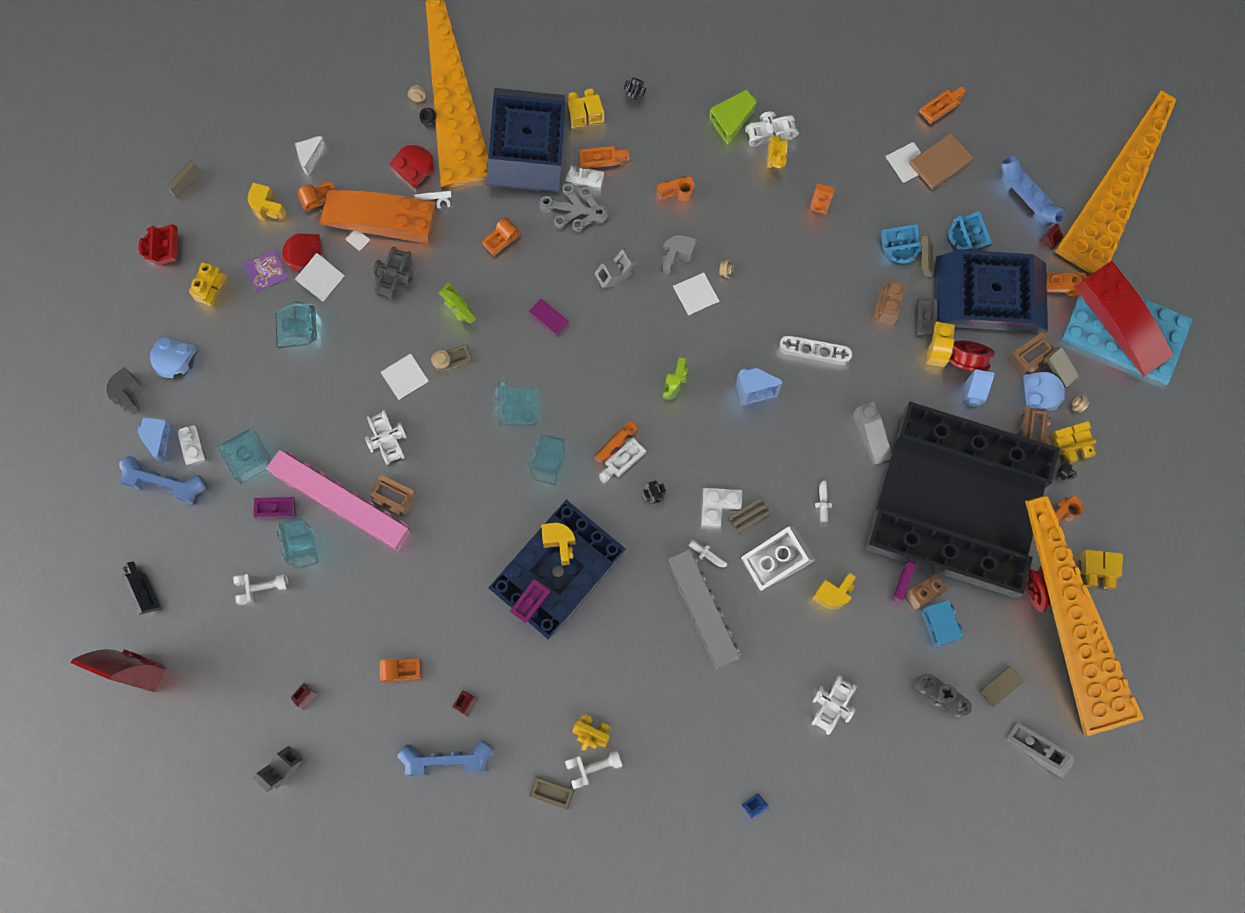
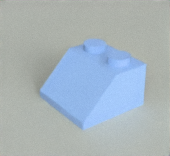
[735,367,782,406]

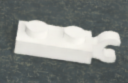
[599,438,646,484]

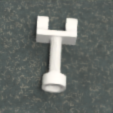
[233,574,289,605]
[565,751,622,789]

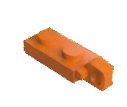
[919,86,966,124]
[579,146,629,169]
[593,420,639,463]

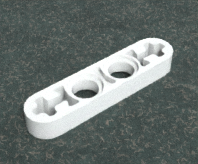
[779,336,852,365]

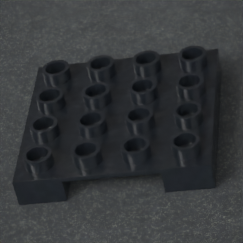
[864,401,1060,598]

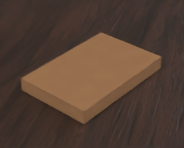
[909,133,974,190]

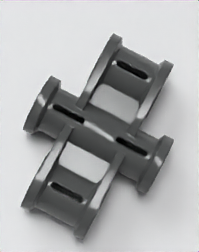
[373,246,414,300]
[914,673,972,717]

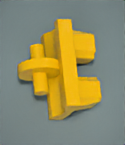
[767,135,788,169]
[572,714,610,751]

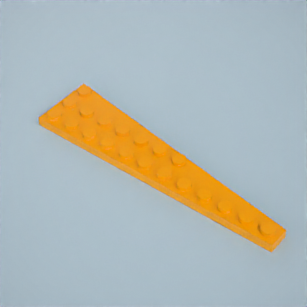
[426,0,488,190]
[1055,90,1177,274]
[1025,496,1144,736]

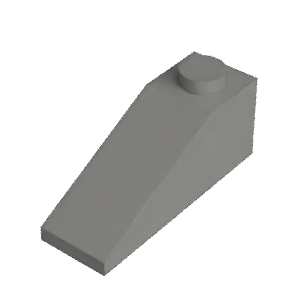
[852,402,892,466]
[1007,722,1075,779]

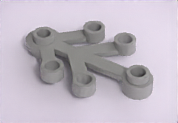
[539,183,608,232]

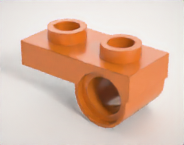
[656,176,694,202]
[297,181,335,212]
[809,183,835,214]
[481,217,521,257]
[1046,273,1086,297]
[1054,495,1084,521]
[379,658,421,682]

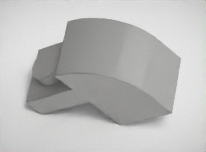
[661,235,697,274]
[594,248,637,288]

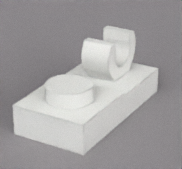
[565,165,604,191]
[414,190,452,209]
[177,425,207,467]

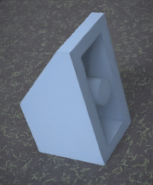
[963,369,994,407]
[138,417,172,462]

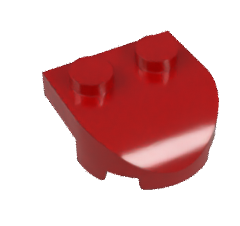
[389,145,434,189]
[138,224,178,265]
[282,233,321,273]

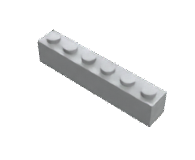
[667,550,741,670]

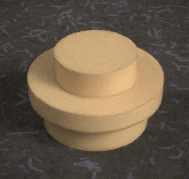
[408,85,426,102]
[720,259,733,278]
[431,350,450,369]
[1071,395,1090,413]

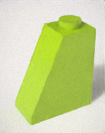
[709,89,757,145]

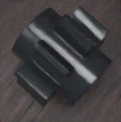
[623,77,647,100]
[642,481,667,504]

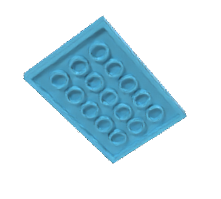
[1061,276,1193,385]

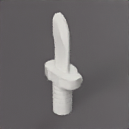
[815,481,832,523]
[689,540,727,567]

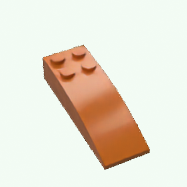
[320,190,436,244]

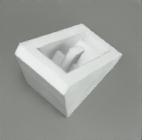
[295,136,326,175]

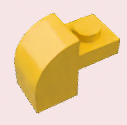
[248,183,286,220]
[926,322,955,367]
[541,523,576,565]
[812,573,856,609]

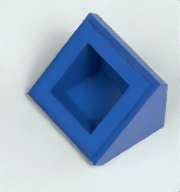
[742,794,769,820]

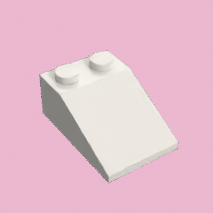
[741,526,815,591]

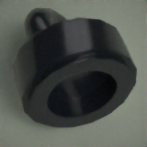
[1056,461,1077,481]

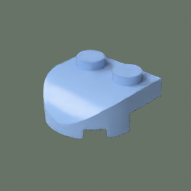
[150,336,197,378]
[1023,372,1066,412]

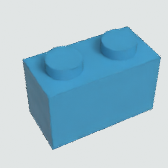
[922,600,963,648]

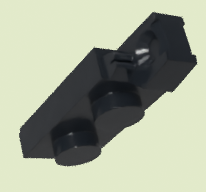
[122,561,160,615]

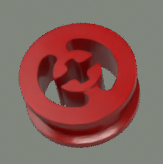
[949,340,995,371]
[1026,566,1052,612]

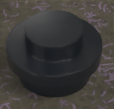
[419,108,437,126]

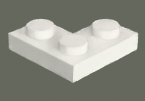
[701,488,742,528]

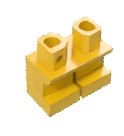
[567,88,604,128]
[189,262,227,307]
[1049,421,1097,464]
[1079,549,1123,590]

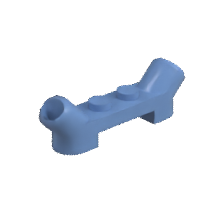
[1001,156,1066,226]
[119,456,207,504]
[398,741,494,776]

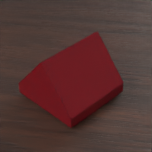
[1040,224,1064,249]
[291,683,317,710]
[452,690,478,717]

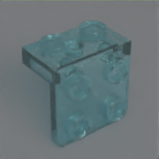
[494,382,538,425]

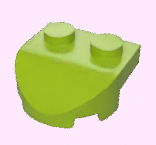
[438,283,476,324]
[663,357,689,400]

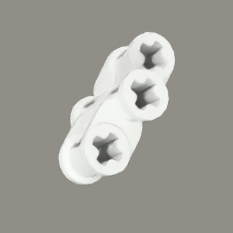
[745,111,799,147]
[365,409,407,466]
[811,674,857,735]

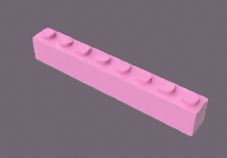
[266,450,411,552]

